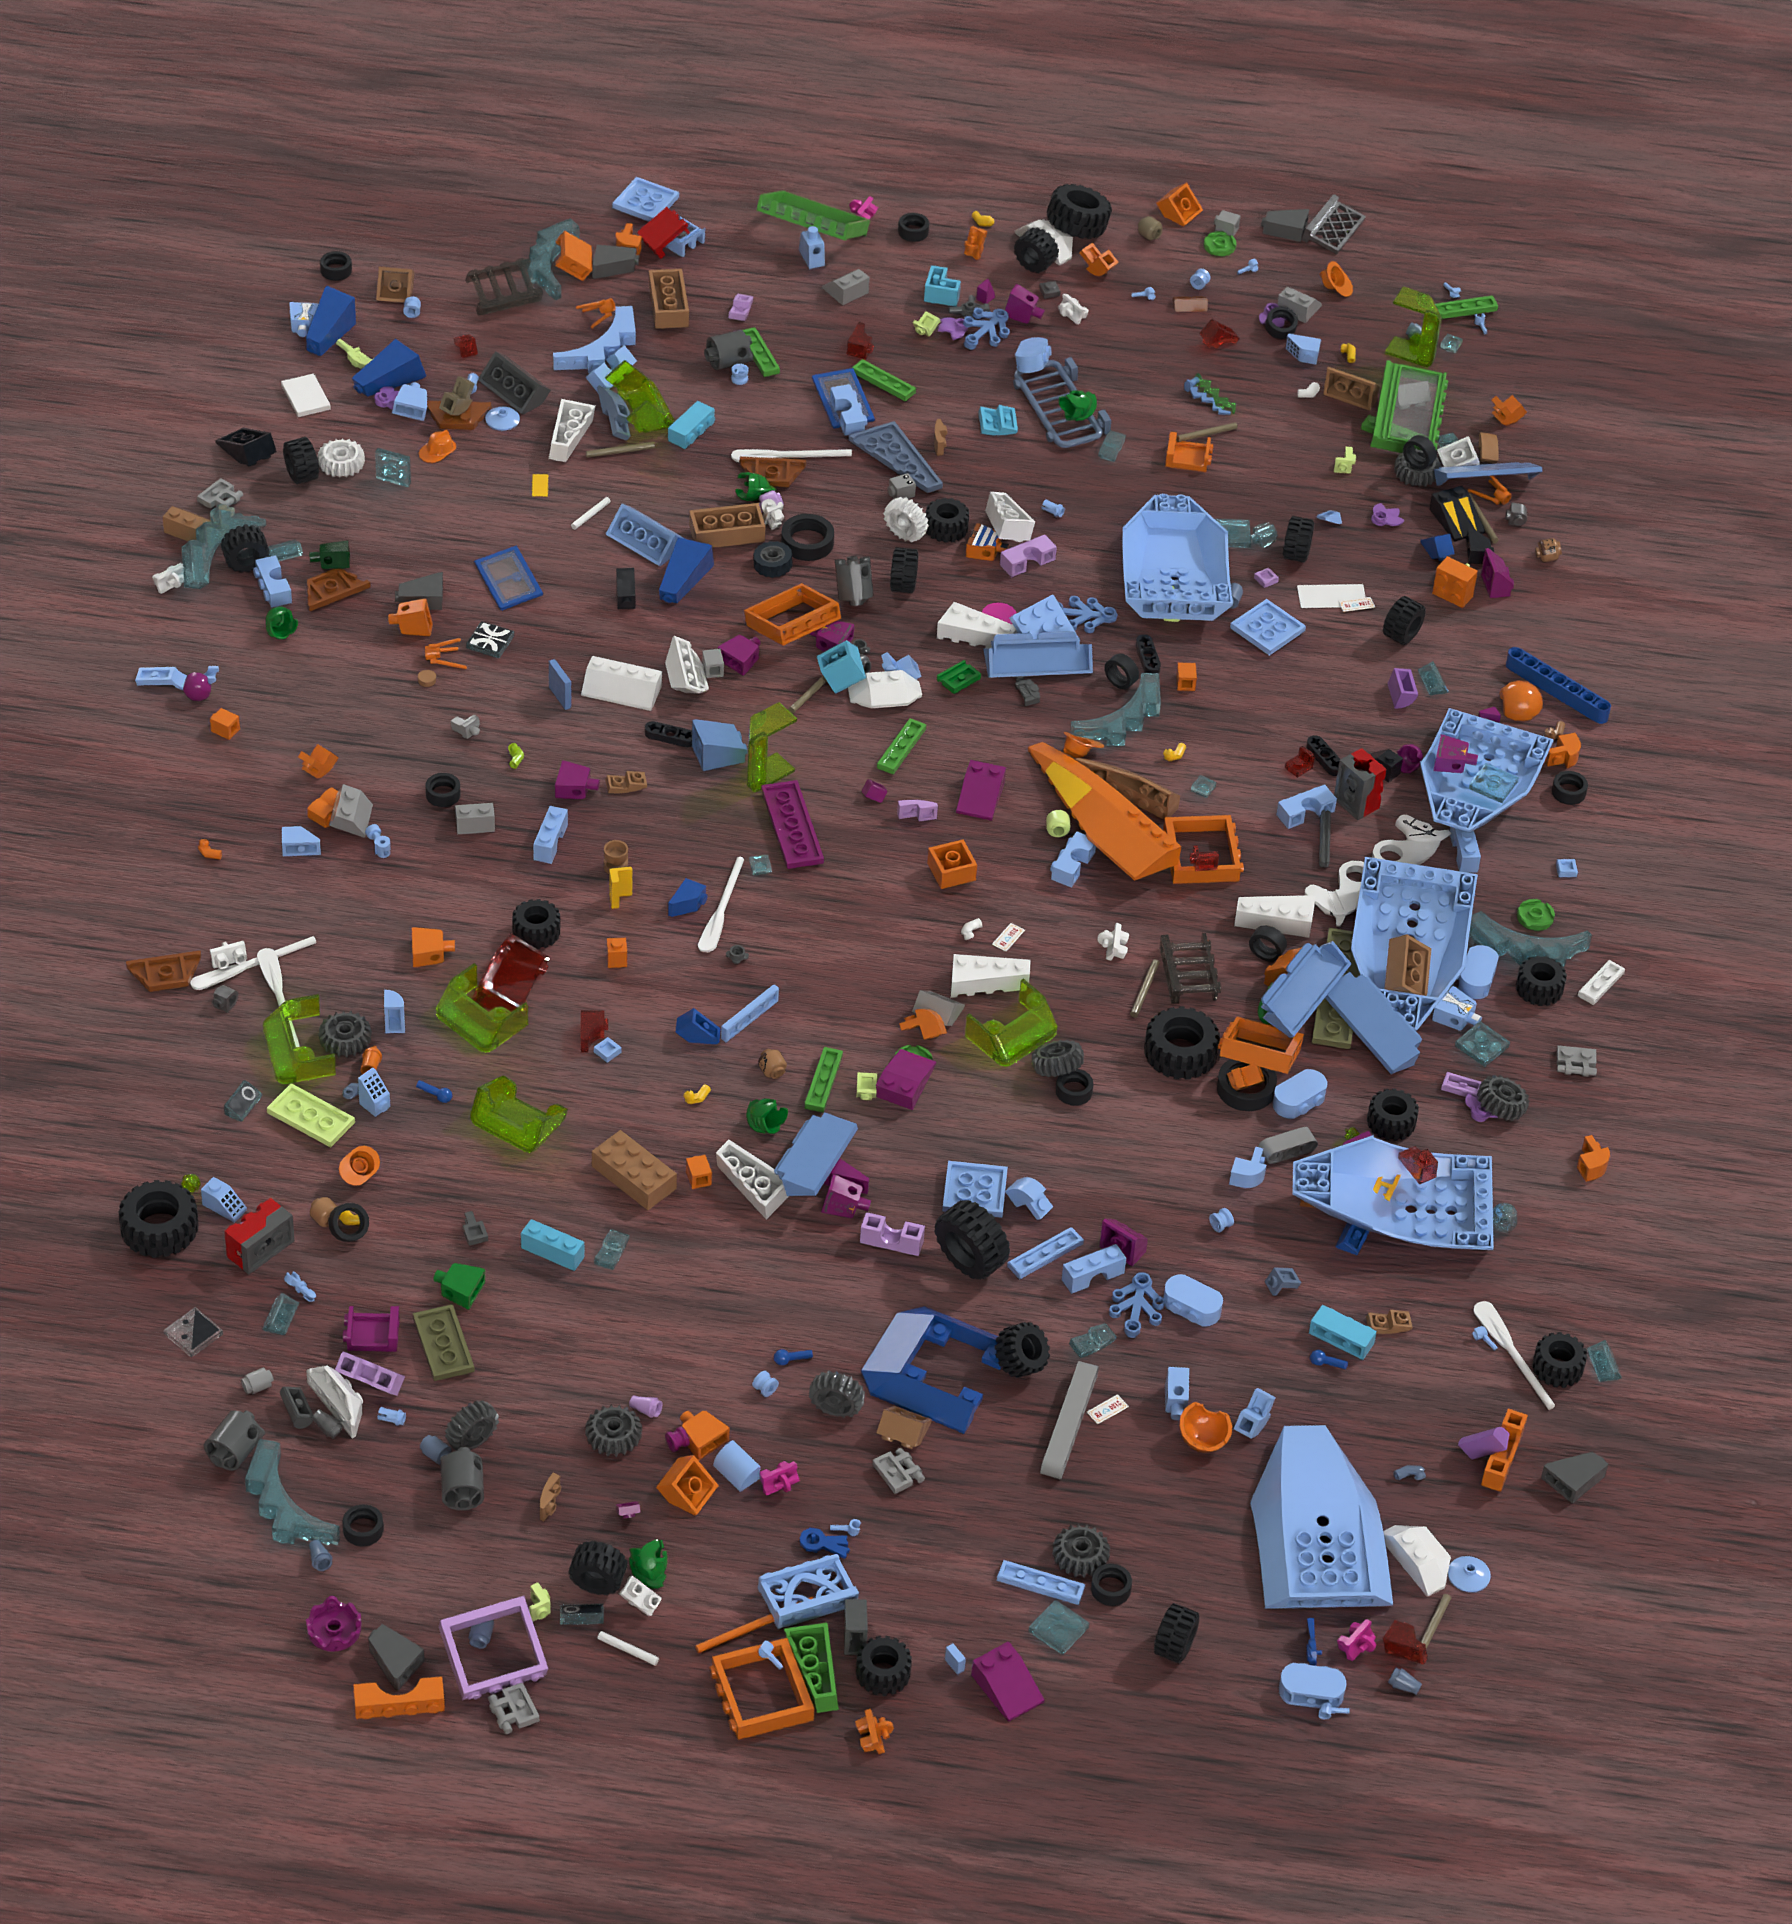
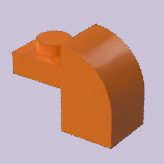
[616,223,642,255]
[1079,243,1119,276]
[1491,395,1527,425]
[1545,733,1581,768]
[298,744,339,778]
[899,1009,947,1040]
[1227,1065,1265,1091]
[1577,1135,1610,1182]

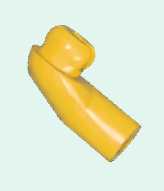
[1341,343,1356,363]
[339,1211,360,1226]

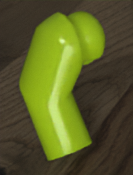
[508,743,524,769]

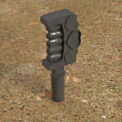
[1014,676,1040,706]

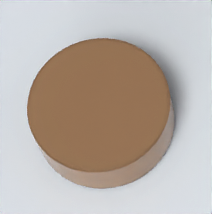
[418,670,436,687]

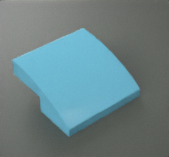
[978,405,1018,435]

